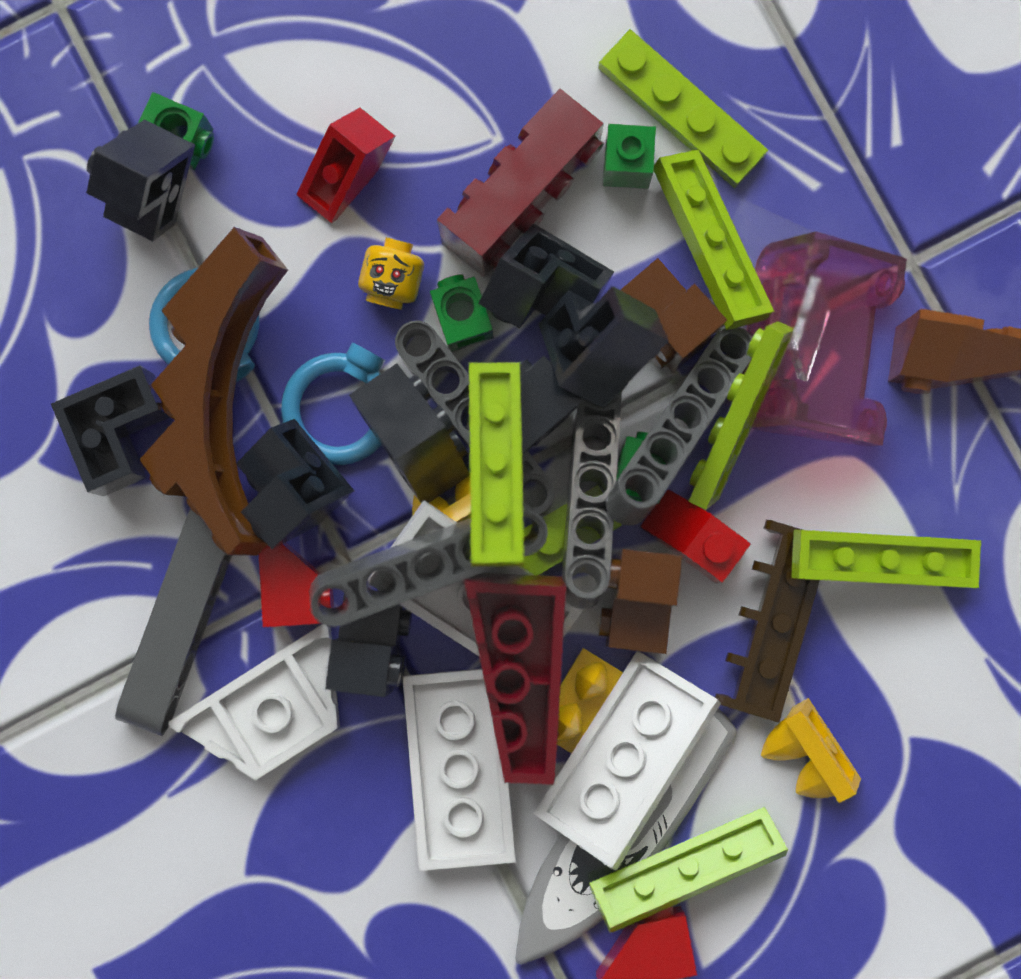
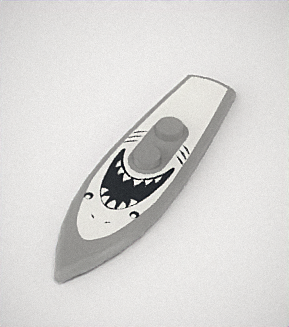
[515,708,737,965]

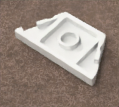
[168,624,340,780]

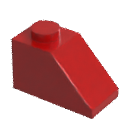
[296,107,396,223]
[640,489,751,583]
[258,543,334,628]
[596,906,697,979]

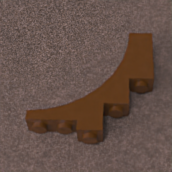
[140,227,288,556]

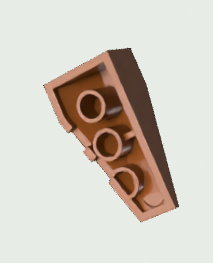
[888,309,1021,394]

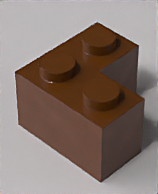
[620,258,727,374]
[598,549,682,654]

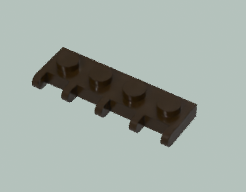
[714,519,820,723]

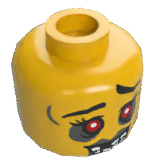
[358,237,424,310]

